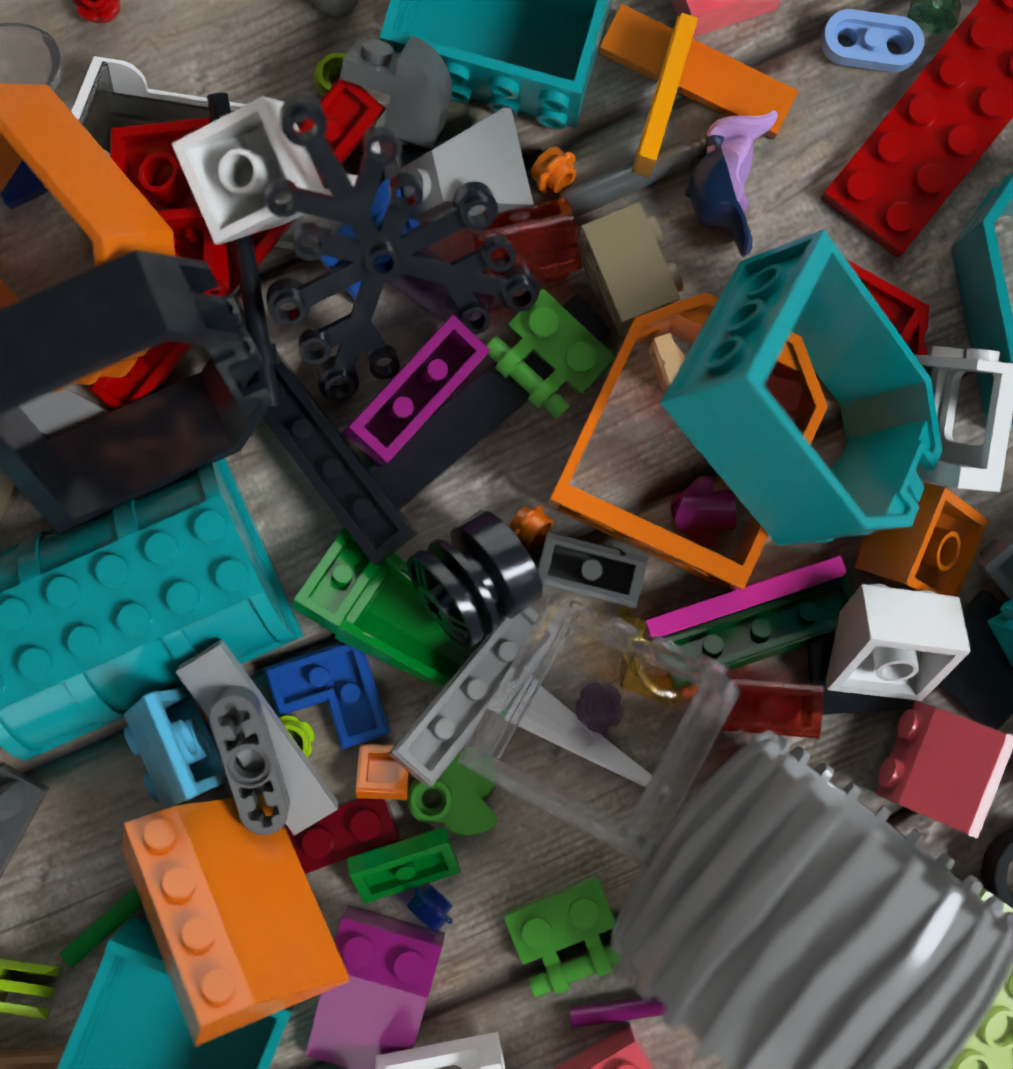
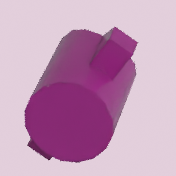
[670,476,736,547]

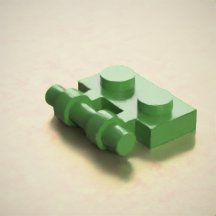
[487,288,616,420]
[503,875,620,998]

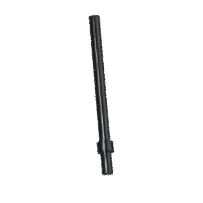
[207,92,281,407]

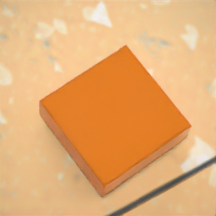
[355,744,409,800]

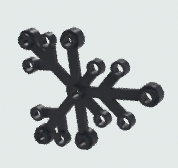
[265,94,540,402]

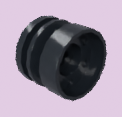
[407,510,543,649]

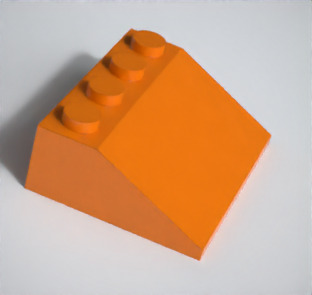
[122,794,350,1046]

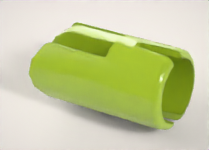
[0,958,61,1020]

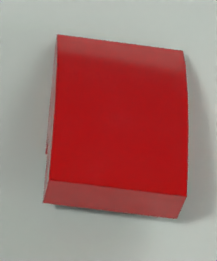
[110,117,229,291]

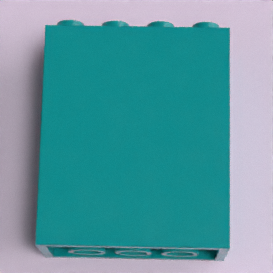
[379,0,613,129]

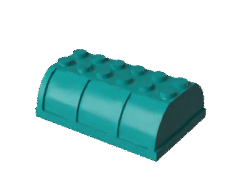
[0,458,305,761]

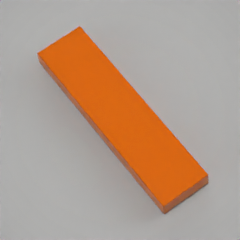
[598,4,799,140]

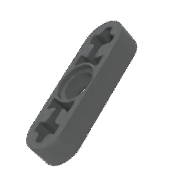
[209,686,290,835]

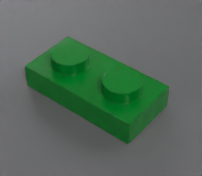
[347,827,461,904]

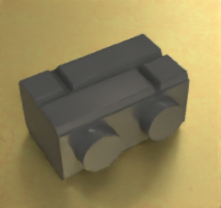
[537,532,648,608]

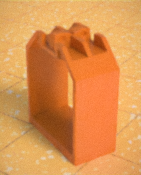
[0,83,175,392]
[547,292,828,591]

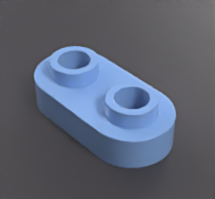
[821,9,924,72]

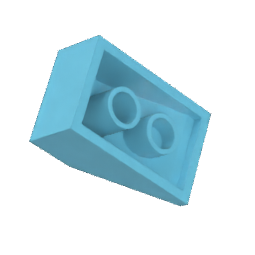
[123,688,228,810]

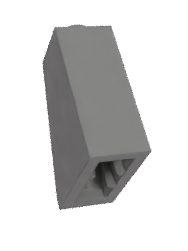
[400,107,534,222]

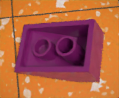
[305,905,445,1069]

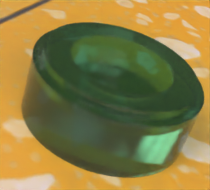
[907,0,961,34]

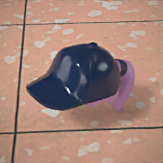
[685,110,778,257]

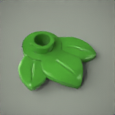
[406,751,502,836]

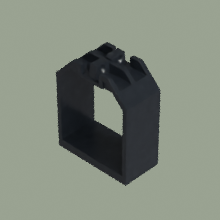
[0,250,273,533]

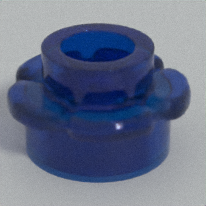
[407,885,453,933]

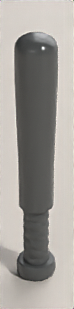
[557,135,707,219]

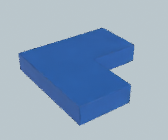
[263,642,392,749]

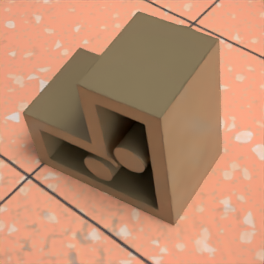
[577,202,684,332]

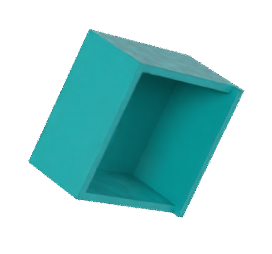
[57,916,294,1069]

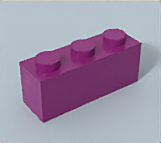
[341,315,491,468]

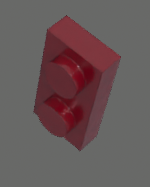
[286,798,400,874]

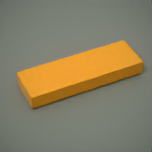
[632,13,698,178]

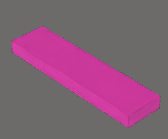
[641,555,847,639]

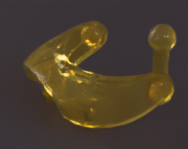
[617,606,711,708]

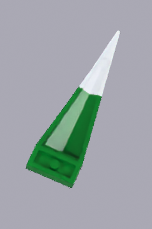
[291,526,661,790]

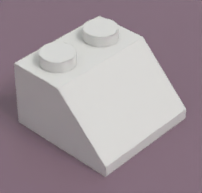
[172,96,327,244]
[826,584,971,701]

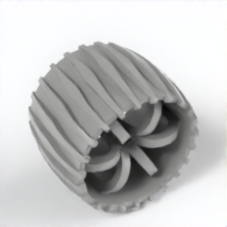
[611,730,1013,1069]

